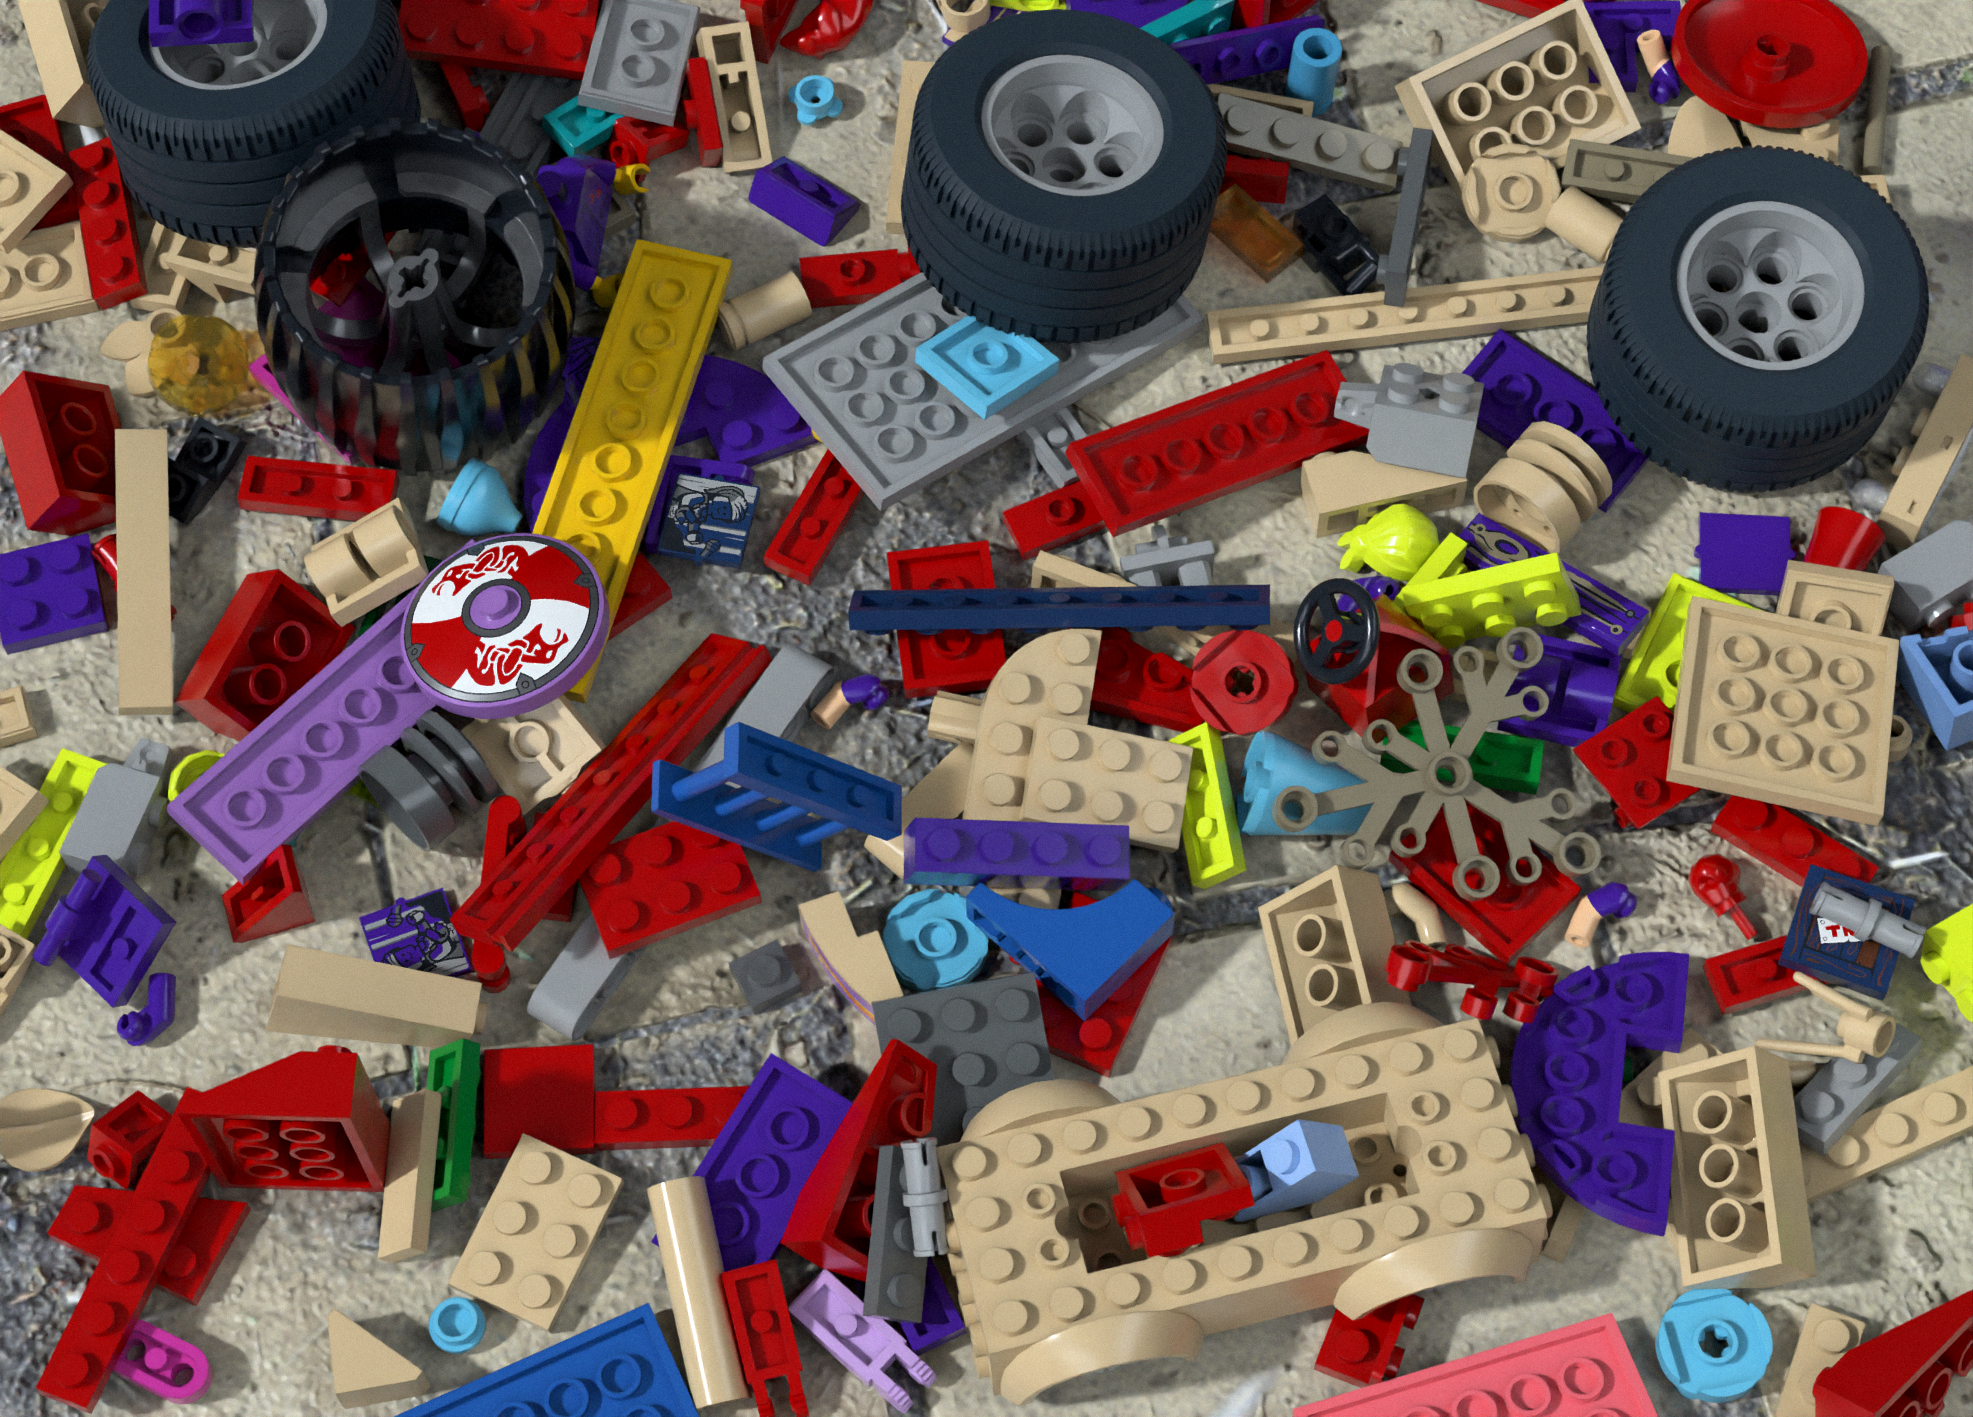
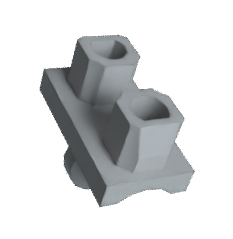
[1120,524,1215,586]

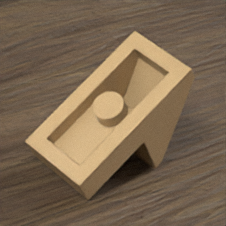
[165,234,257,303]

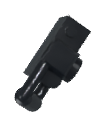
[1293,194,1379,296]

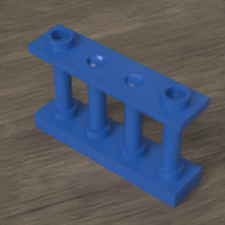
[651,722,902,872]

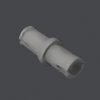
[1809,881,1926,959]
[900,1137,950,1257]

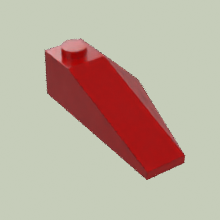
[781,1039,937,1282]
[1812,1289,1973,1417]

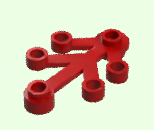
[1384,940,1559,1023]

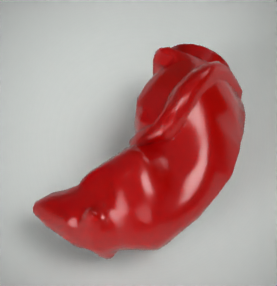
[780,0,873,60]

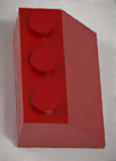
[0,370,122,536]
[173,569,355,742]

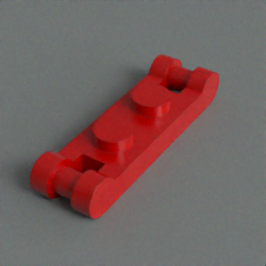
[472,795,527,994]

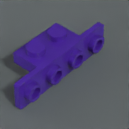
[1168,15,1325,85]

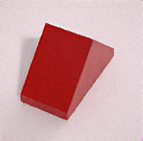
[221,844,315,943]

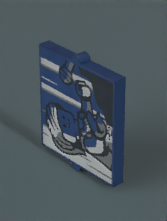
[657,472,761,569]

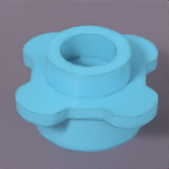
[788,75,843,125]

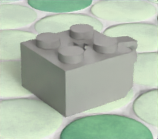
[1334,363,1484,478]

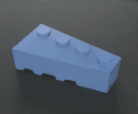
[1896,626,1973,751]

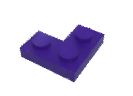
[1584,1,1681,92]

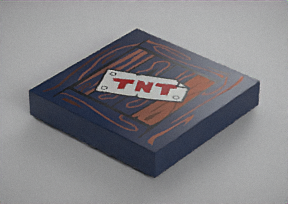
[1777,864,1915,1001]

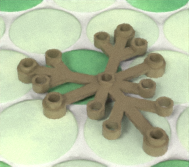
[1271,627,1601,901]

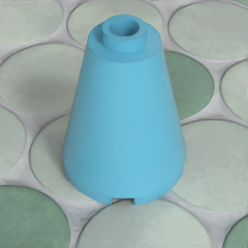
[1235,731,1372,836]

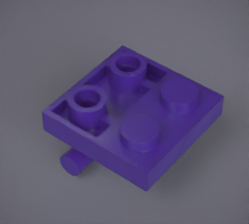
[33,855,176,1008]

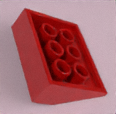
[177,1045,391,1192]

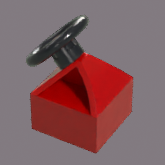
[1293,578,1454,744]

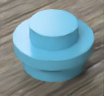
[429,1297,486,1354]

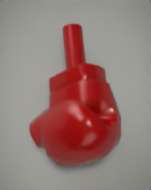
[1688,854,1758,941]

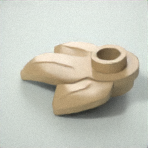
[100,308,200,397]

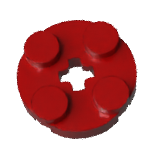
[1190,630,1299,737]

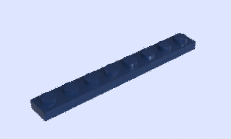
[848,584,1270,636]

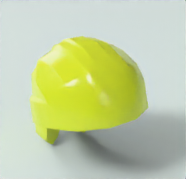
[1337,504,1439,581]

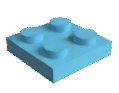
[915,315,1060,420]

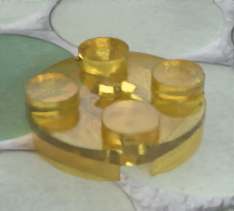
[146,314,249,417]

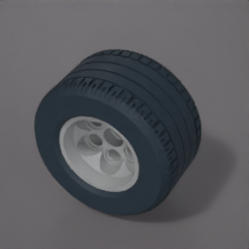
[87,0,421,248]
[901,9,1227,344]
[1586,145,1929,493]

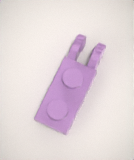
[788,1269,937,1414]

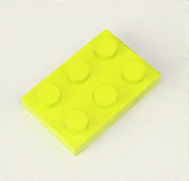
[1402,552,1582,649]

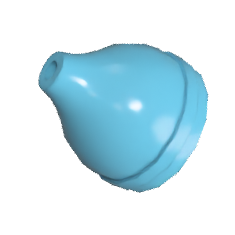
[437,457,523,537]

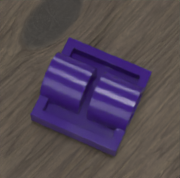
[149,0,254,47]
[1497,634,1622,747]

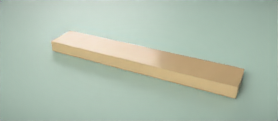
[115,429,173,715]

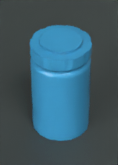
[1284,28,1342,117]

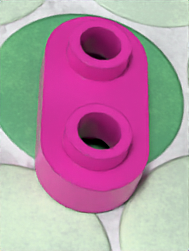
[113,1319,213,1404]

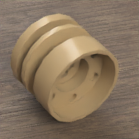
[1473,421,1612,554]

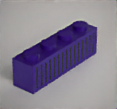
[904,818,1130,891]

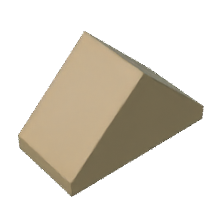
[327,1308,431,1409]

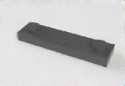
[1376,128,1433,307]

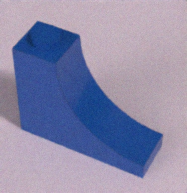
[966,878,1175,1022]

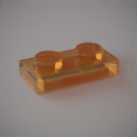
[1210,183,1304,283]

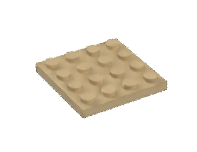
[1666,596,1899,826]

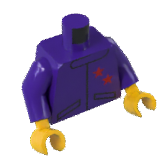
[536,154,650,308]

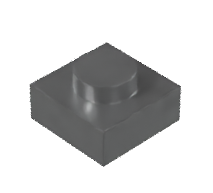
[729,939,802,1015]

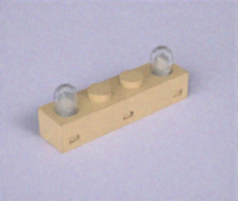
[1852,353,1973,549]

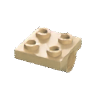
[304,497,429,627]

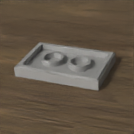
[577,0,701,127]

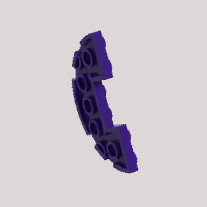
[524,355,819,534]
[1509,952,1689,1237]

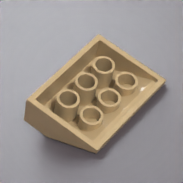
[1394,0,1641,203]

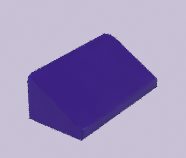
[748,156,861,246]

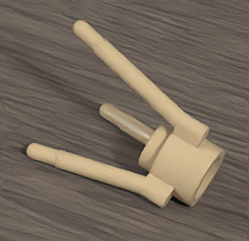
[1755,971,1896,1064]

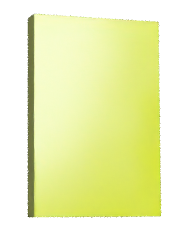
[1612,572,1763,715]

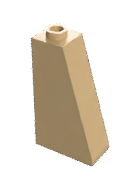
[266,944,488,1048]

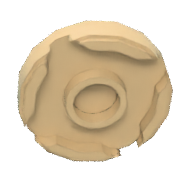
[1462,143,1561,243]

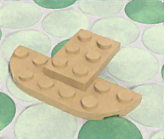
[962,629,1193,909]

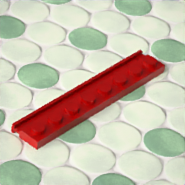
[450,633,772,952]

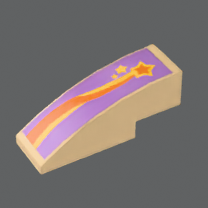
[798,891,904,1025]

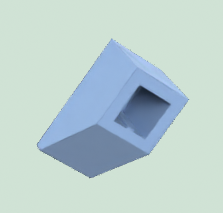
[1234,1119,1359,1222]

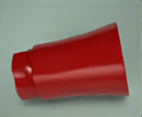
[1803,506,1886,572]

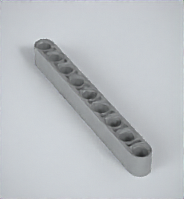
[527,643,836,1041]

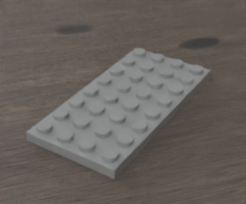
[762,272,1204,512]

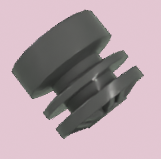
[357,709,500,853]

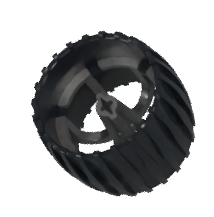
[254,117,576,476]

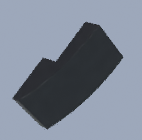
[168,417,247,525]

